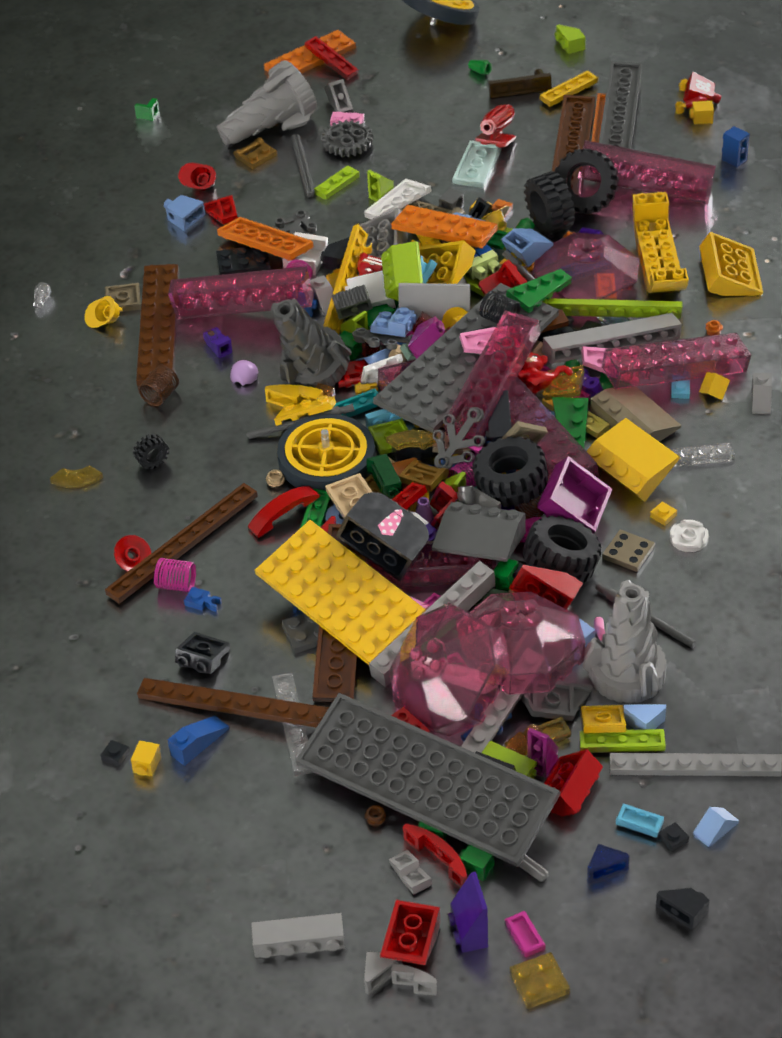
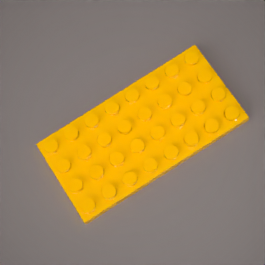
[255,520,426,665]

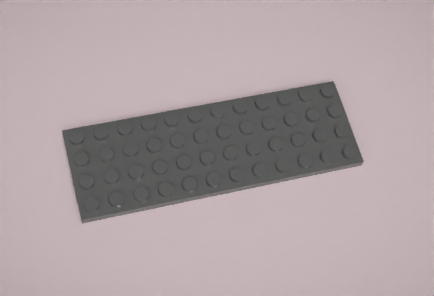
[373,283,559,433]
[296,693,560,867]

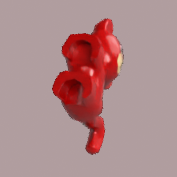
[513,353,573,395]

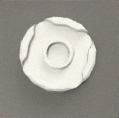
[670,520,709,552]

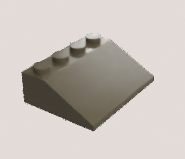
[591,384,681,442]

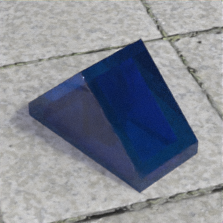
[587,844,630,884]

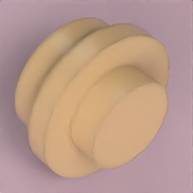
[266,470,285,487]

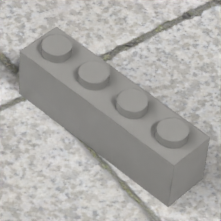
[251,913,345,958]

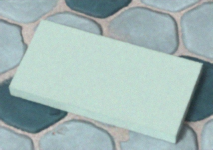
[452,141,501,189]

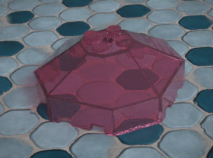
[532,232,640,317]
[457,592,586,695]
[390,603,510,737]

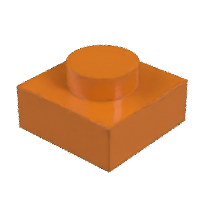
[492,199,513,218]

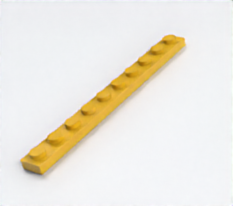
[323,224,368,335]

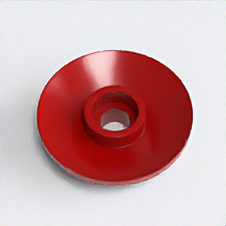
[114,535,151,572]

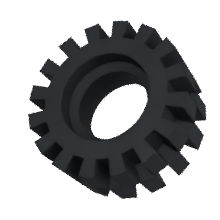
[133,434,169,469]

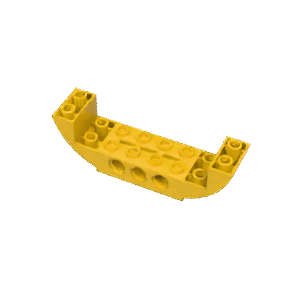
[633,192,689,293]

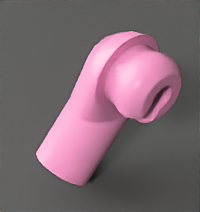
[594,617,605,641]

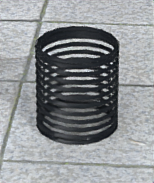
[479,291,521,326]

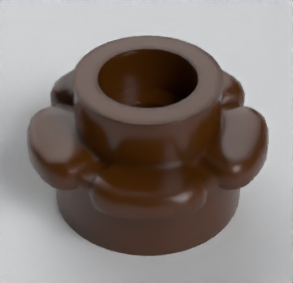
[365,805,386,826]

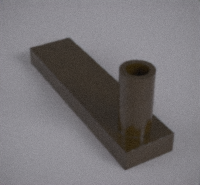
[489,69,552,98]

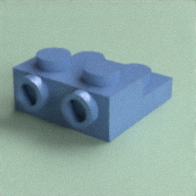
[370,307,417,337]

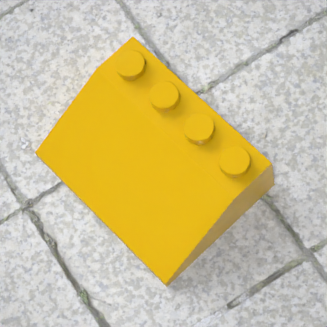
[699,232,763,296]
[419,240,476,284]
[584,418,681,502]

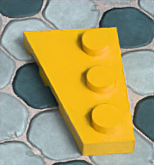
[274,395,336,426]

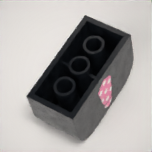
[336,492,429,581]

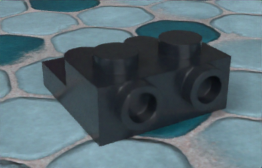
[175,632,230,674]

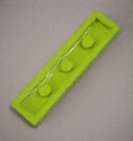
[579,729,666,753]

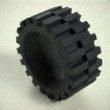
[524,171,575,236]

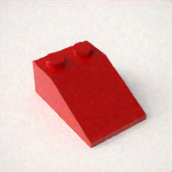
[509,565,583,620]
[380,900,440,965]

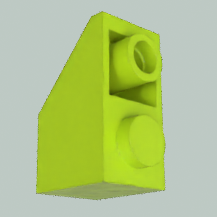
[554,25,586,54]

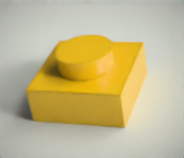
[650,501,677,526]

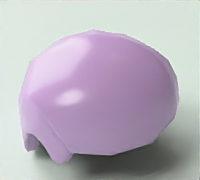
[230,360,258,386]

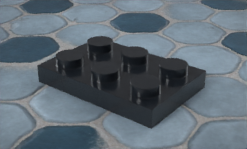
[216,247,271,278]

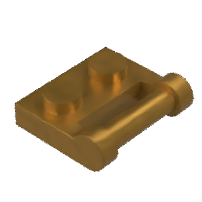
[234,137,277,170]
[398,459,449,491]

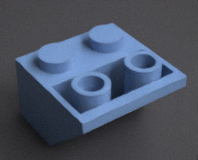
[501,228,554,267]

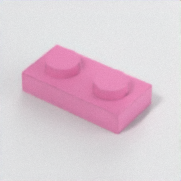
[330,112,364,126]

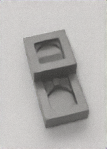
[389,850,432,894]
[391,963,437,996]

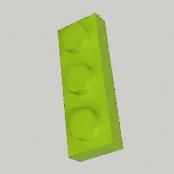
[314,165,360,200]

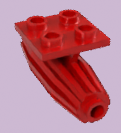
[475,104,516,148]

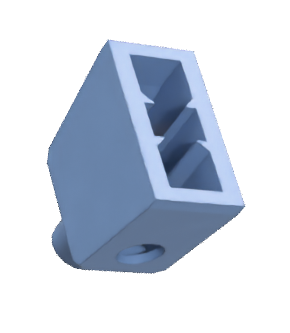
[164,195,205,231]

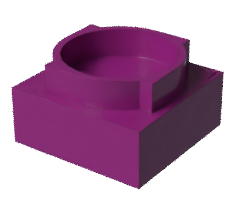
[537,456,612,533]

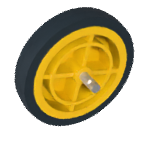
[402,0,479,26]
[277,414,376,490]

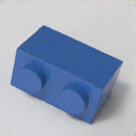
[722,126,750,168]

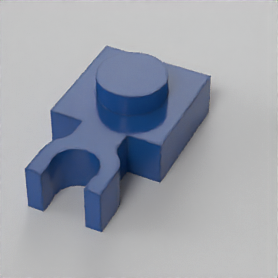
[184,587,222,612]

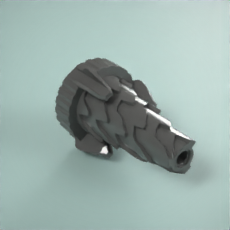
[271,298,351,391]

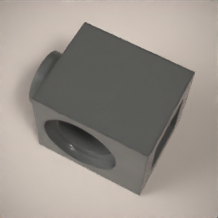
[439,188,464,210]

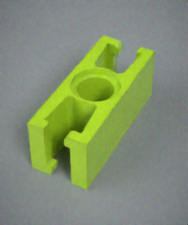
[481,740,537,779]

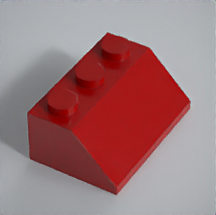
[544,749,603,817]

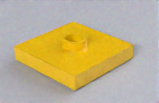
[581,705,626,733]

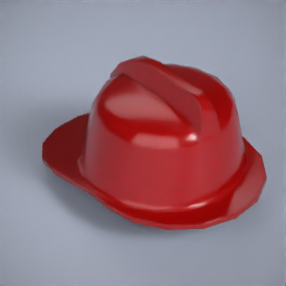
[178,163,216,190]

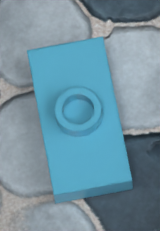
[616,803,664,838]

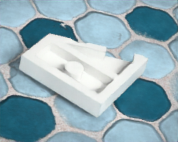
[360,354,403,385]

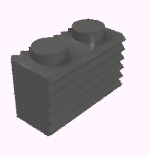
[332,285,373,320]

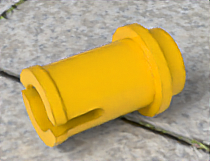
[354,382,378,395]

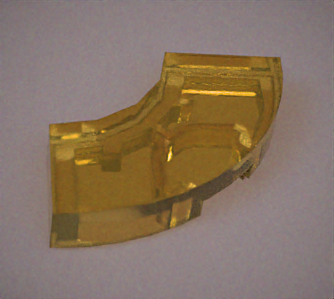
[386,430,439,450]
[50,465,103,488]

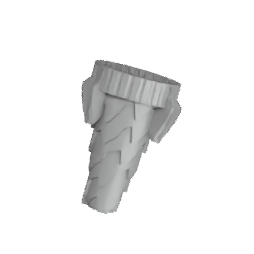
[216,60,317,145]
[582,580,666,704]

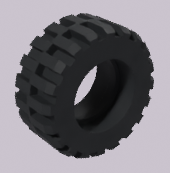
[554,148,619,214]
[473,436,549,507]
[523,516,602,583]

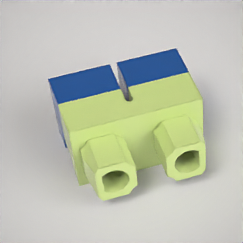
[467,244,501,280]

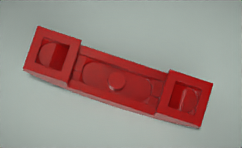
[248,486,320,538]
[403,824,467,887]

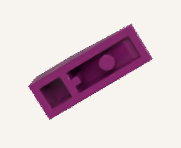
[408,316,445,359]
[528,728,558,778]

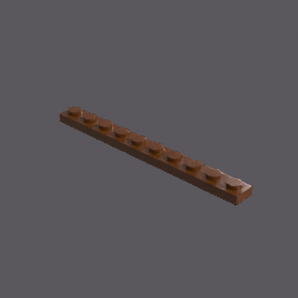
[105,483,258,604]
[137,678,329,728]

